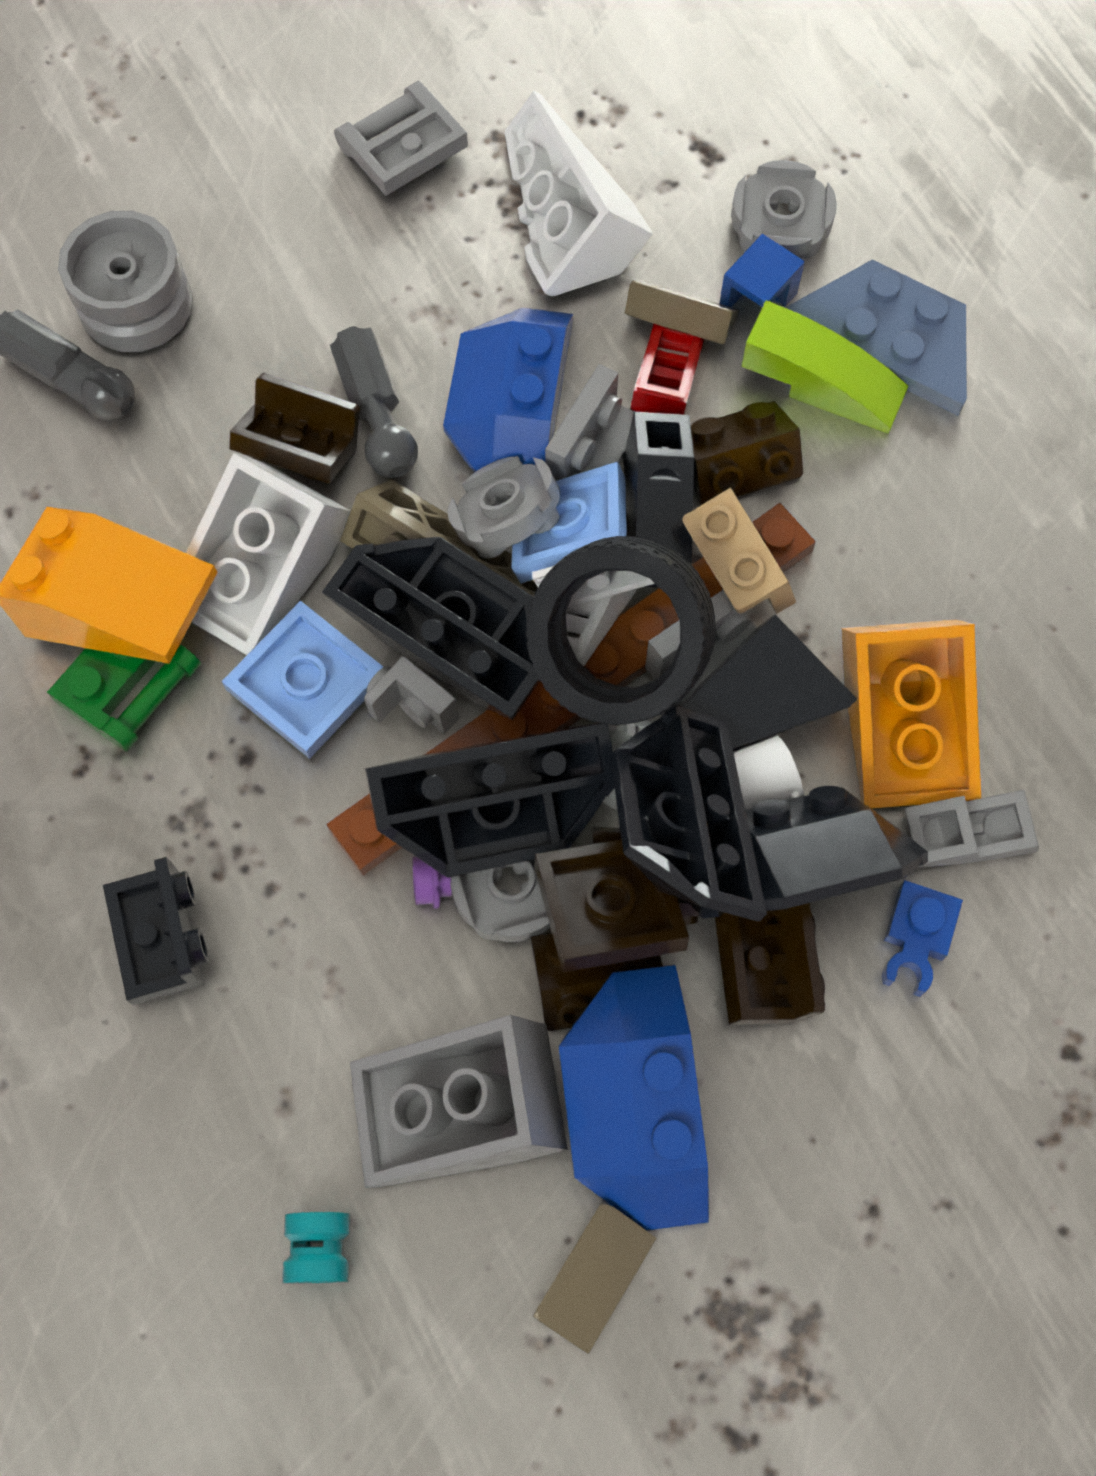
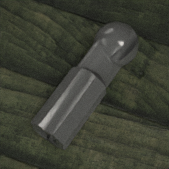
[0,309,135,421]
[330,326,418,478]

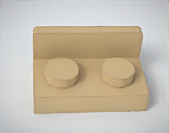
[682,488,796,614]

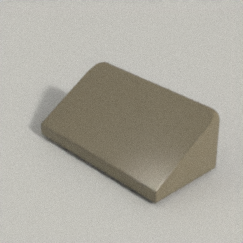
[624,280,739,344]
[532,1200,657,1354]

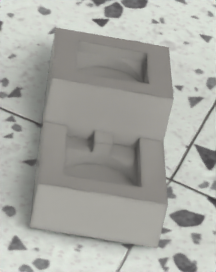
[905,790,1039,867]

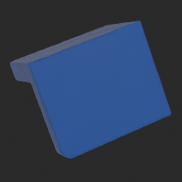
[719,233,805,307]

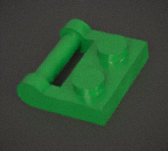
[47,645,201,752]

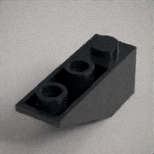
[623,412,694,588]

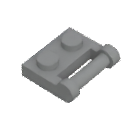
[334,81,468,196]

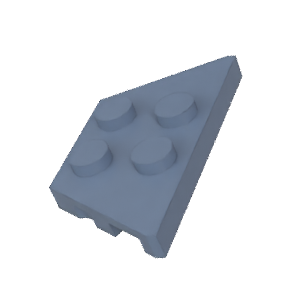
[785,259,967,416]

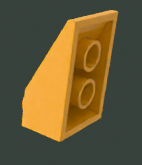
[0,507,218,664]
[841,619,981,809]

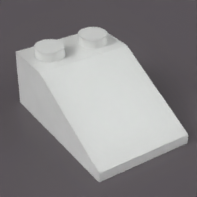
[186,453,350,655]

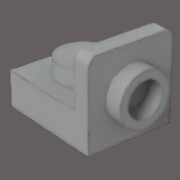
[364,656,459,734]

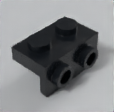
[103,856,209,1005]

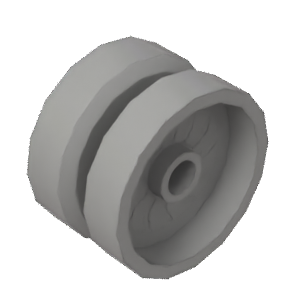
[58,211,193,352]

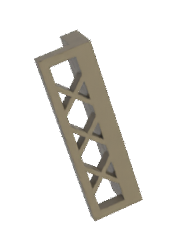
[340,479,538,596]

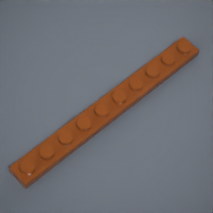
[326,503,816,876]

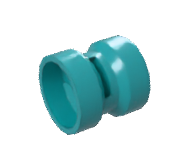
[282,1212,350,1284]

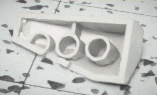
[504,91,653,297]

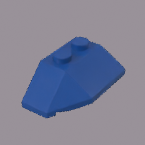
[443,308,573,473]
[558,965,709,1231]

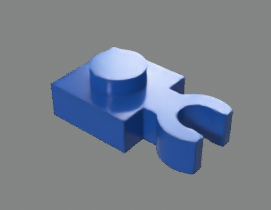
[882,880,963,997]

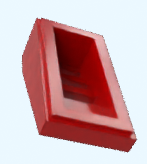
[630,324,704,415]

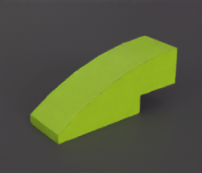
[741,300,908,434]

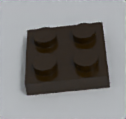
[534,840,689,973]

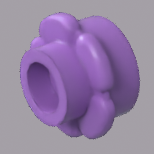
[412,857,452,909]

